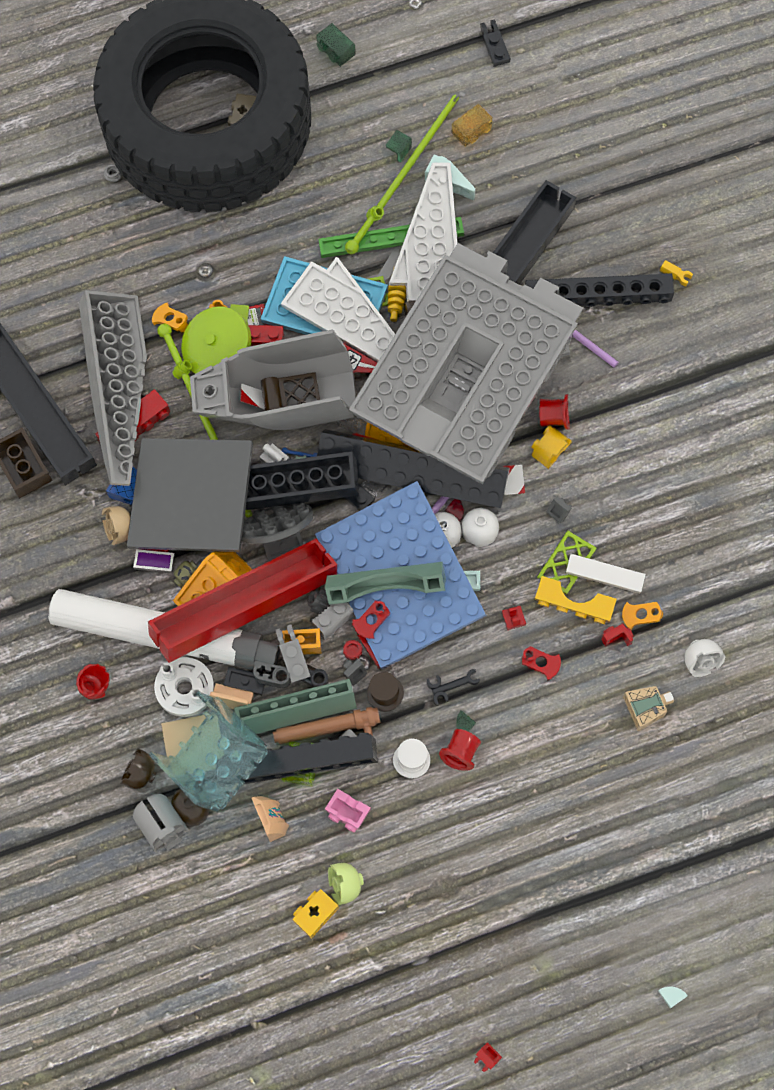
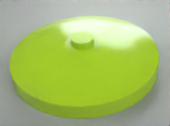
[181,306,251,374]

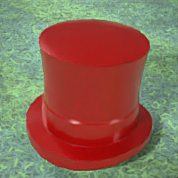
[539,394,570,430]
[439,729,481,771]

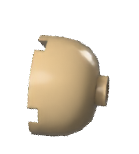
[102,506,131,545]

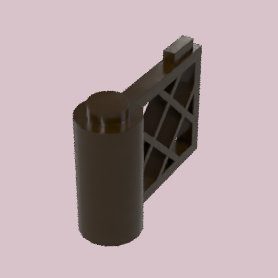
[260,372,320,411]

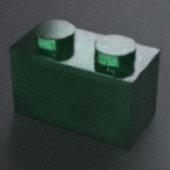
[316,23,356,67]

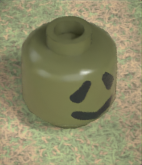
[174,561,199,589]

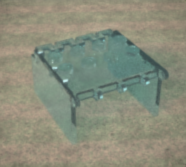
[149,691,268,812]

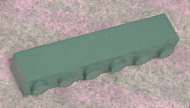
[234,679,357,738]

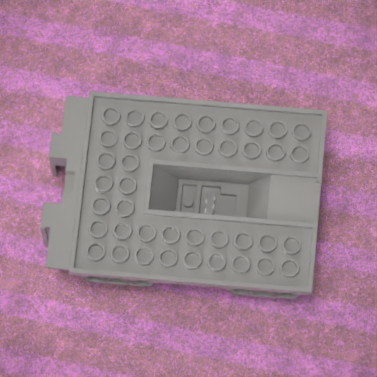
[349,243,583,484]

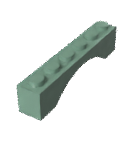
[325,562,446,605]

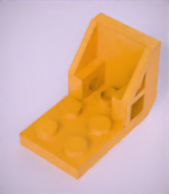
[172,551,253,606]

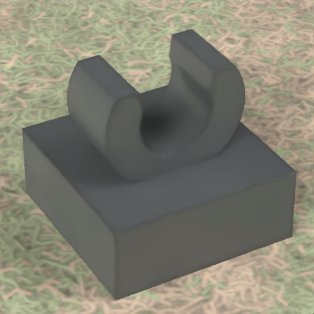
[546,496,572,524]
[343,659,367,686]

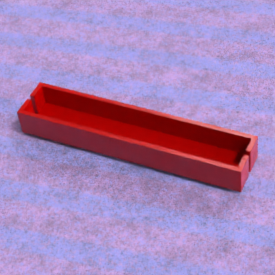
[148,538,338,663]

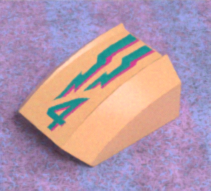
[252,796,289,842]

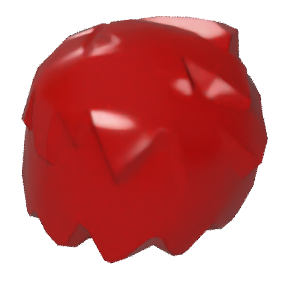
[76,664,110,699]

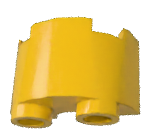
[531,426,572,469]

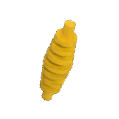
[388,266,407,322]

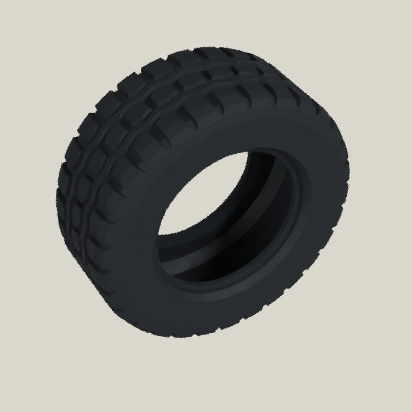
[93,0,312,212]

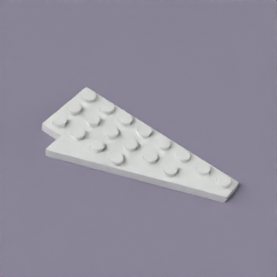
[389,163,457,302]
[281,257,395,362]

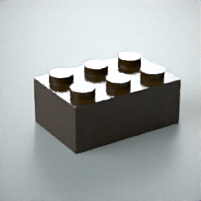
[0,427,53,499]

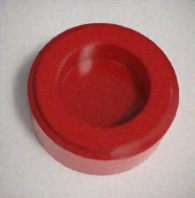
[343,640,363,661]

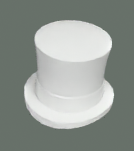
[393,739,430,779]

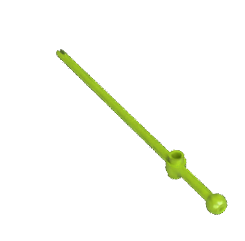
[345,94,459,254]
[157,323,252,518]

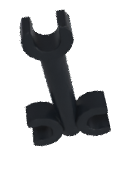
[426,669,480,706]

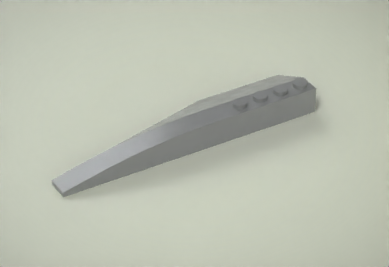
[79,290,147,486]

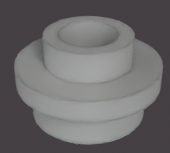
[104,164,122,182]

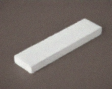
[566,554,646,594]

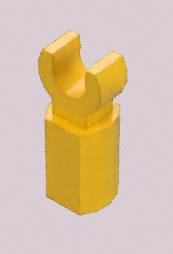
[659,260,693,286]

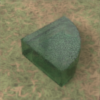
[456,710,476,732]

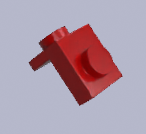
[601,624,634,646]

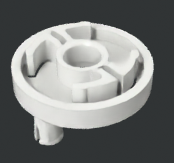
[154,657,214,717]

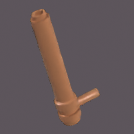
[273,707,380,744]

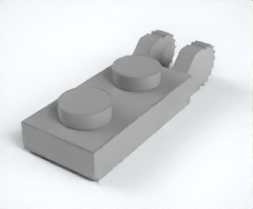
[275,624,311,682]

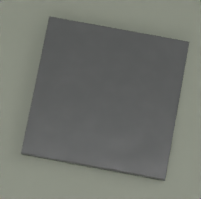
[127,438,253,552]

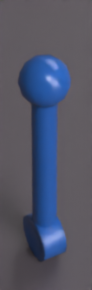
[281,447,317,457]

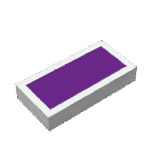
[133,549,175,573]

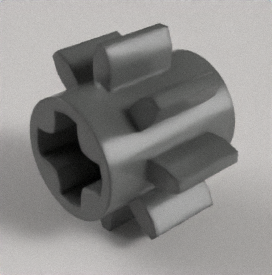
[307,589,330,614]

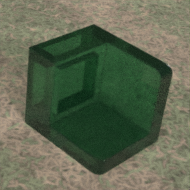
[386,130,412,162]

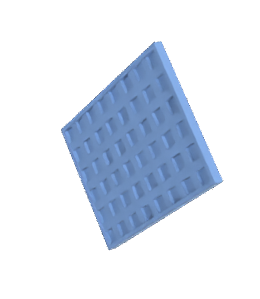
[315,481,486,669]

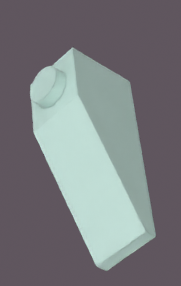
[425,155,475,200]

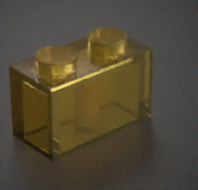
[451,103,493,147]

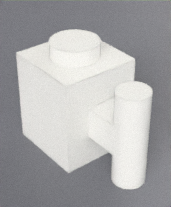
[260,443,289,464]

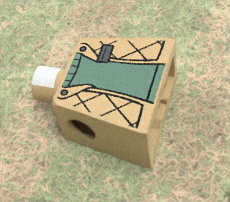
[623,686,674,731]

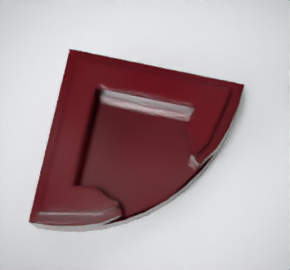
[445,499,464,522]

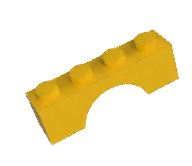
[535,576,617,625]

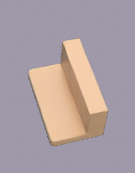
[209,683,254,709]

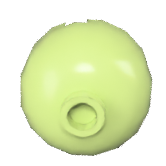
[328,863,364,905]

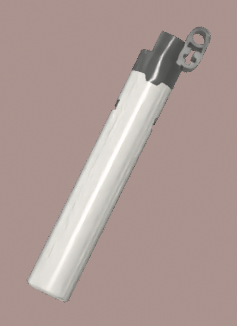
[48,589,291,688]

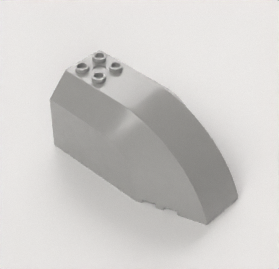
[190,329,356,430]

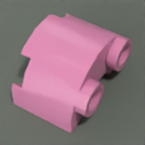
[325,789,371,833]

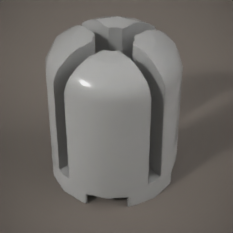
[133,794,189,853]

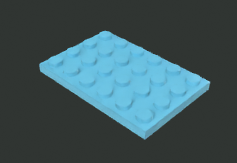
[260,256,388,335]

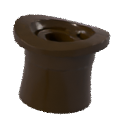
[367,672,404,712]

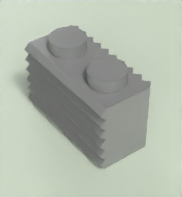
[312,603,354,640]

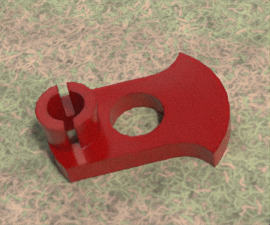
[352,600,390,639]
[522,646,561,681]

